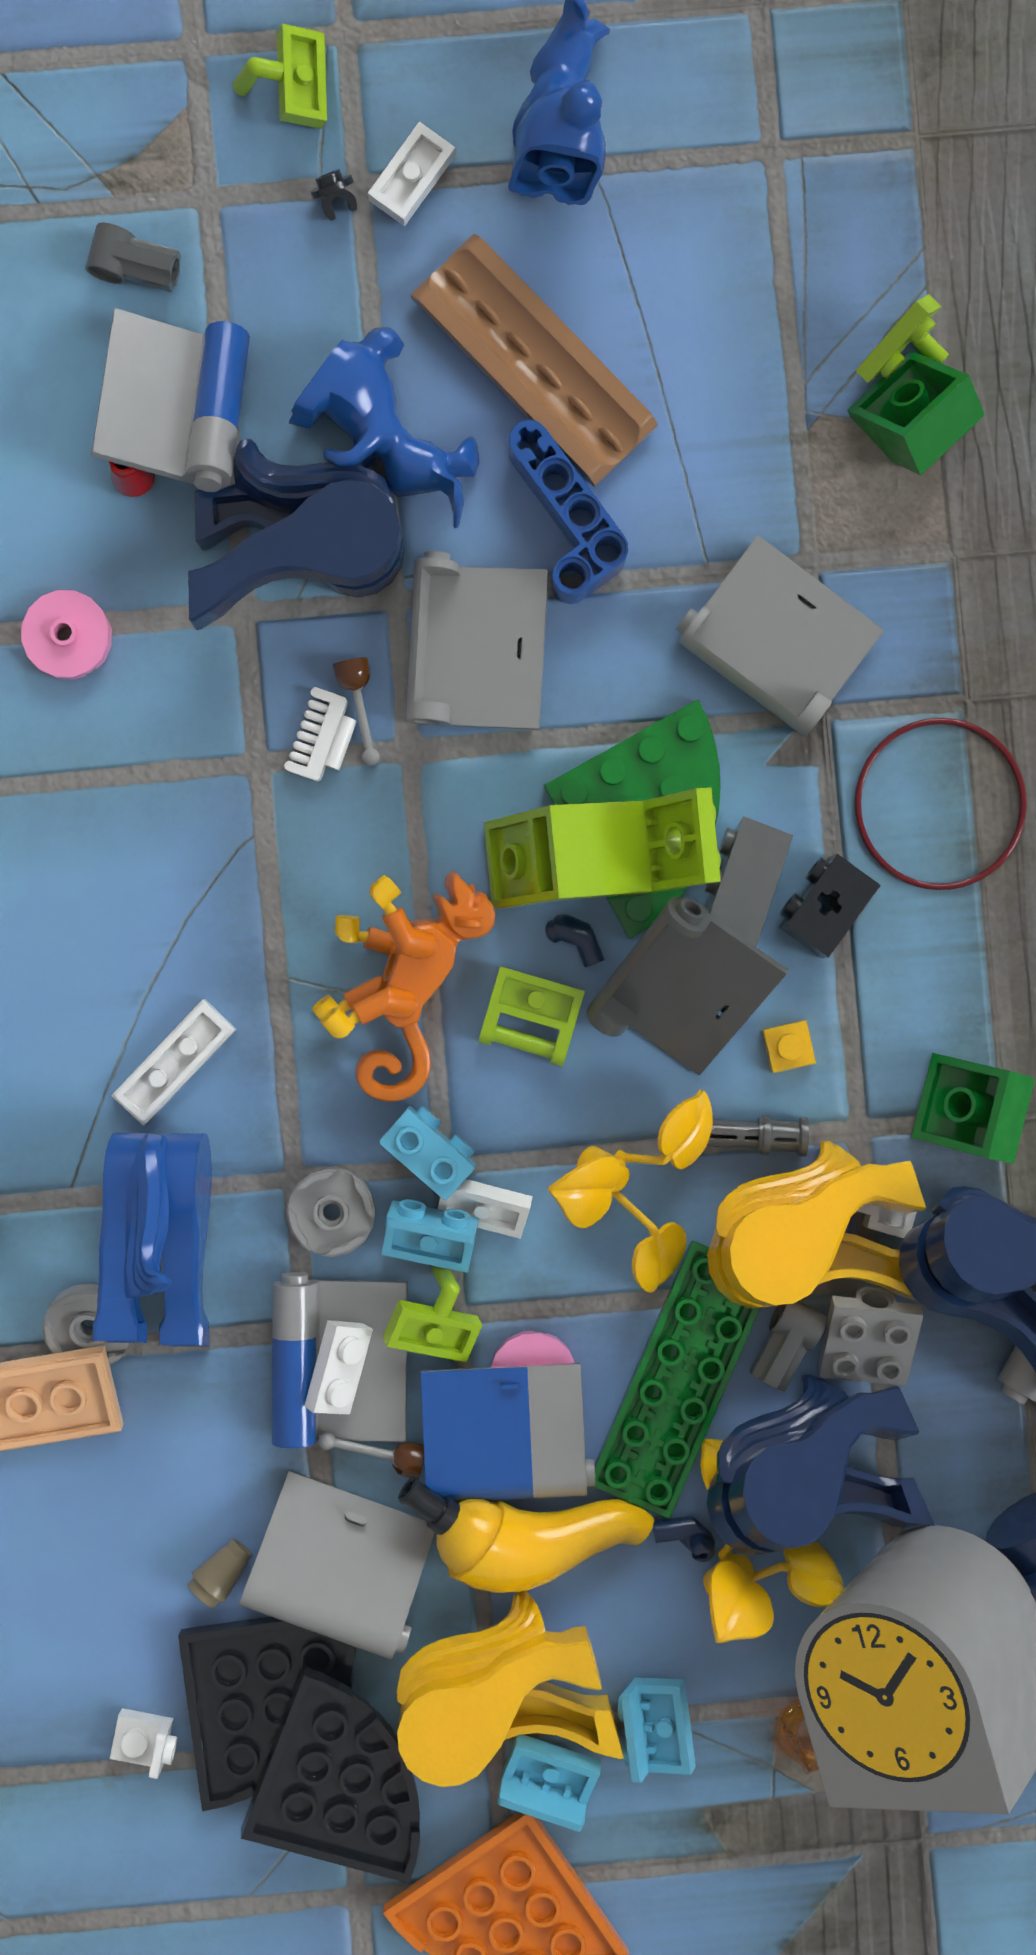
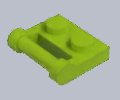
[478,966,585,1067]

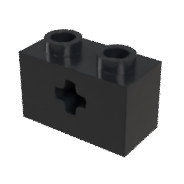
[778,854,881,958]

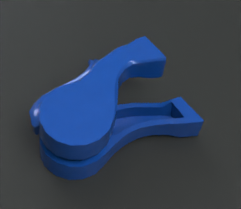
[92,1132,212,1347]

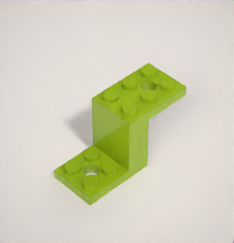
[483,787,721,910]

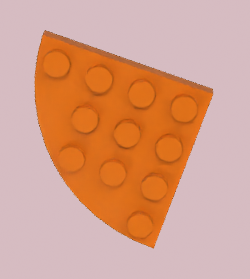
[383,1812,629,1955]

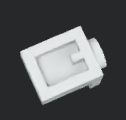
[110,1708,178,1779]

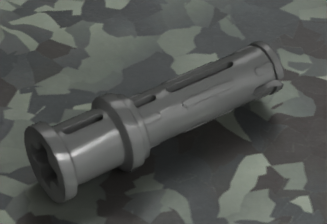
[707,1115,809,1157]

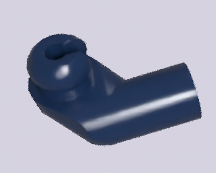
[545,914,605,967]
[653,1516,715,1562]

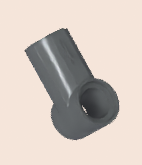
[85,222,181,292]
[750,1301,827,1392]

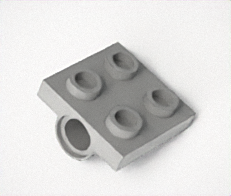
[817,1285,924,1386]

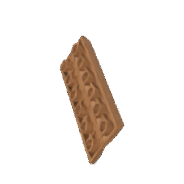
[410,234,658,487]

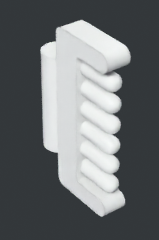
[284,687,357,782]

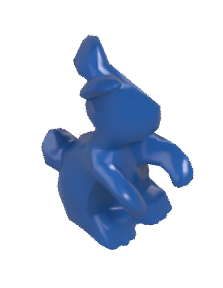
[508,0,610,205]
[289,327,480,528]

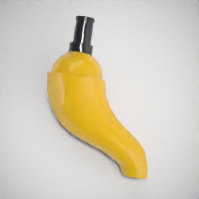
[398,1476,654,1593]

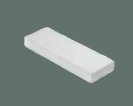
[111,999,237,1126]

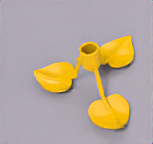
[547,1089,713,1293]
[700,1438,844,1643]

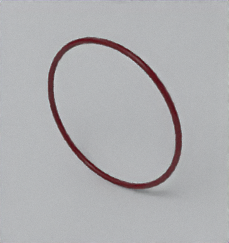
[855,718,1027,890]

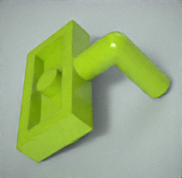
[232,23,327,129]
[855,294,950,383]
[382,1266,483,1362]

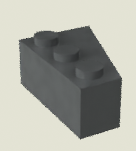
[701,816,793,946]

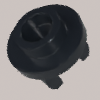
[311,169,357,221]

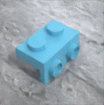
[380,1105,476,1200]
[381,1199,479,1273]
[618,1677,696,1783]
[497,1735,601,1832]

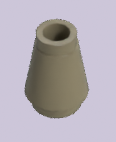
[188,1538,253,1608]

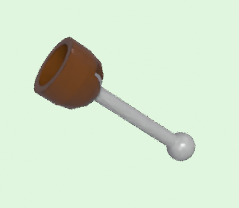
[333,657,380,766]
[318,1432,424,1479]

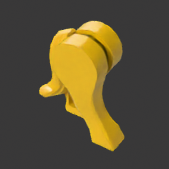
[707,1141,926,1308]
[397,1591,624,1787]

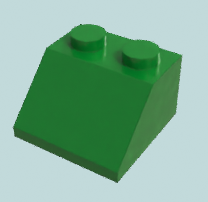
[847,350,985,476]
[911,1053,1035,1164]

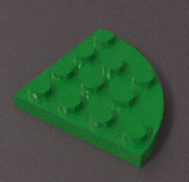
[544,699,721,939]

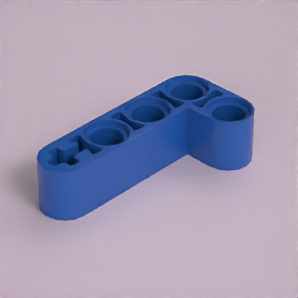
[509,420,629,604]

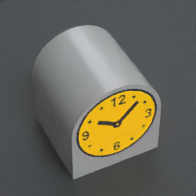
[795,1526,1036,1814]

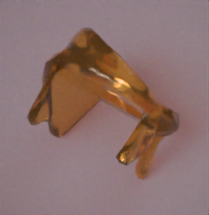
[774,1699,819,1775]

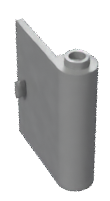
[676,535,885,737]
[405,551,549,730]
[239,1471,435,1660]

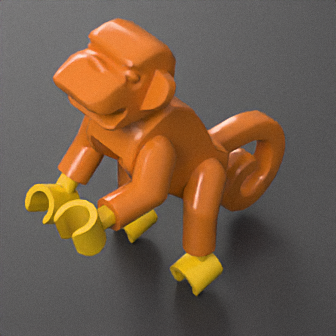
[312,871,496,1102]

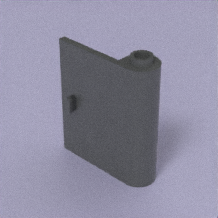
[587,897,788,1076]

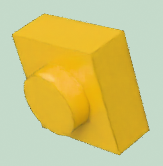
[761,1020,816,1073]

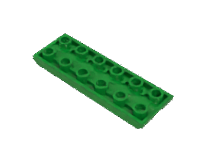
[593,1240,760,1519]

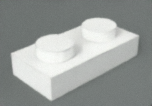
[368,121,456,227]
[438,1179,533,1239]
[304,1320,373,1414]

